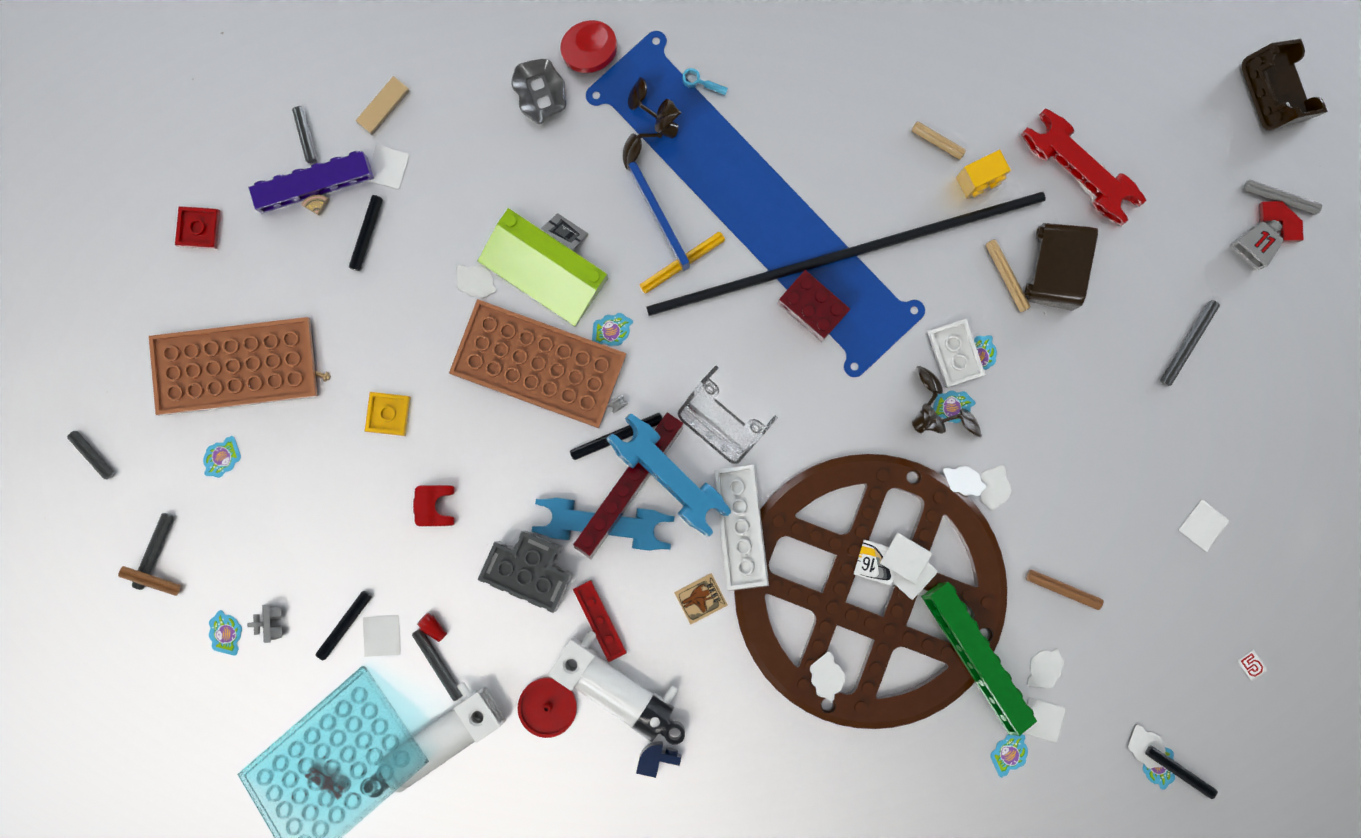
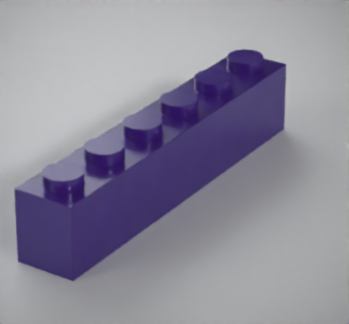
[248,151,374,214]

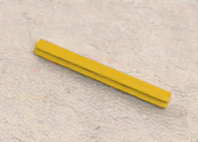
[640,232,725,293]

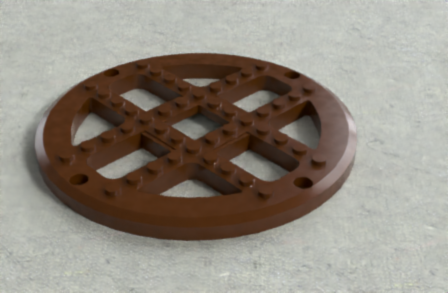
[734,454,1007,729]

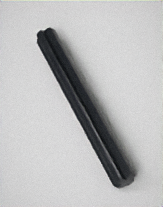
[570,413,663,460]

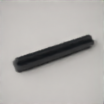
[349,195,383,271]
[315,591,372,661]
[1145,746,1218,799]

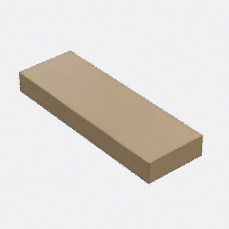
[355,76,410,134]

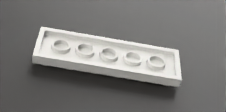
[714,464,769,591]

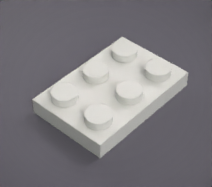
[927,319,985,388]

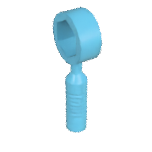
[682,68,728,95]

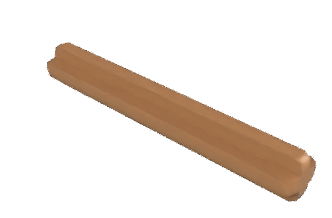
[1026,570,1104,610]

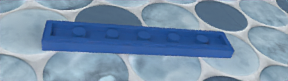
[628,162,690,271]

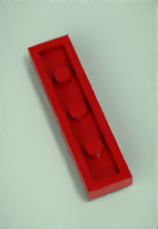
[573,580,627,662]

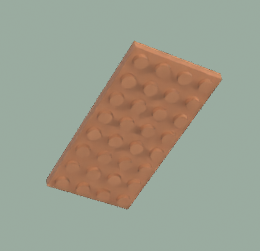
[449,299,627,428]
[149,317,318,416]

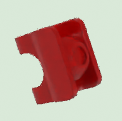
[413,485,454,526]

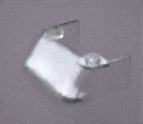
[678,365,778,464]

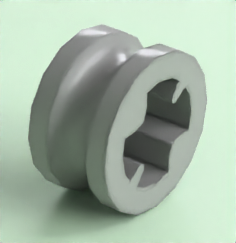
[608,395,628,413]

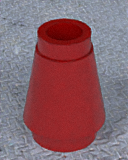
[417,613,447,642]

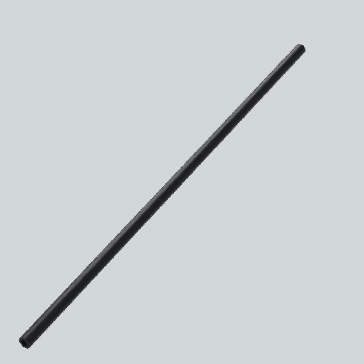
[646,192,1046,316]

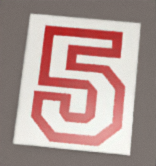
[1237,650,1267,681]

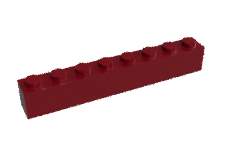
[573,412,684,559]

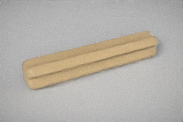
[912,121,966,159]

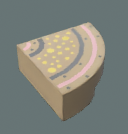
[301,195,329,215]

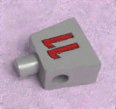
[1231,220,1283,270]

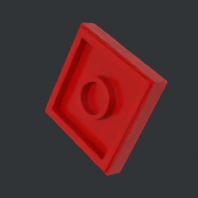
[175,206,220,249]

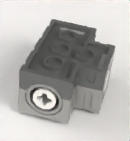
[477,531,573,613]

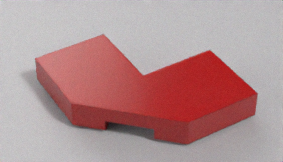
[1259,201,1304,242]

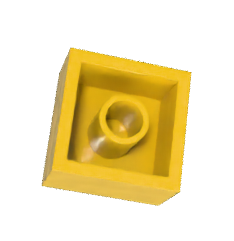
[956,149,1011,198]

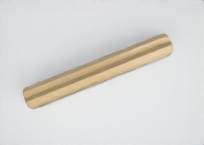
[986,239,1030,312]

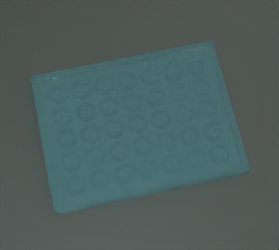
[237,666,429,838]

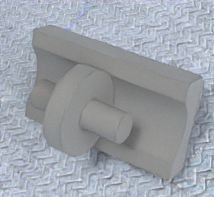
[247,605,282,643]

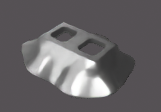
[511,59,566,124]

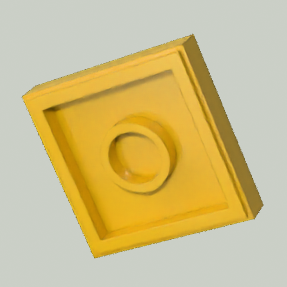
[365,392,411,436]

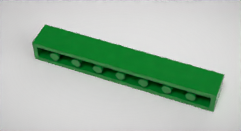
[921,582,1037,736]

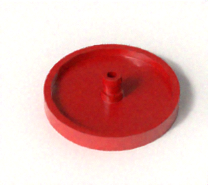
[560,20,618,73]
[518,677,577,738]

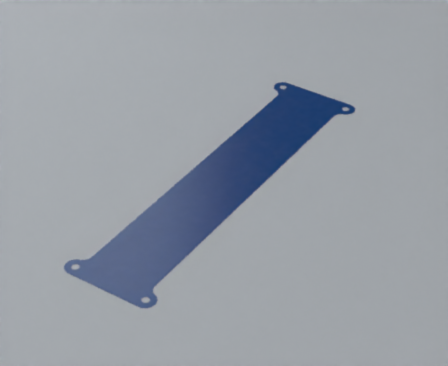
[586,31,925,377]

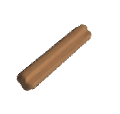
[118,566,181,596]

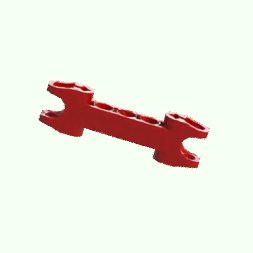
[1021,108,1146,226]

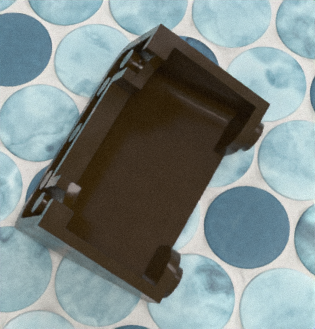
[1242,39,1328,130]
[1024,223,1098,311]

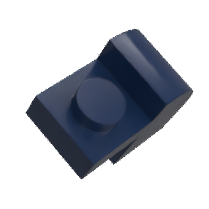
[636,741,681,778]

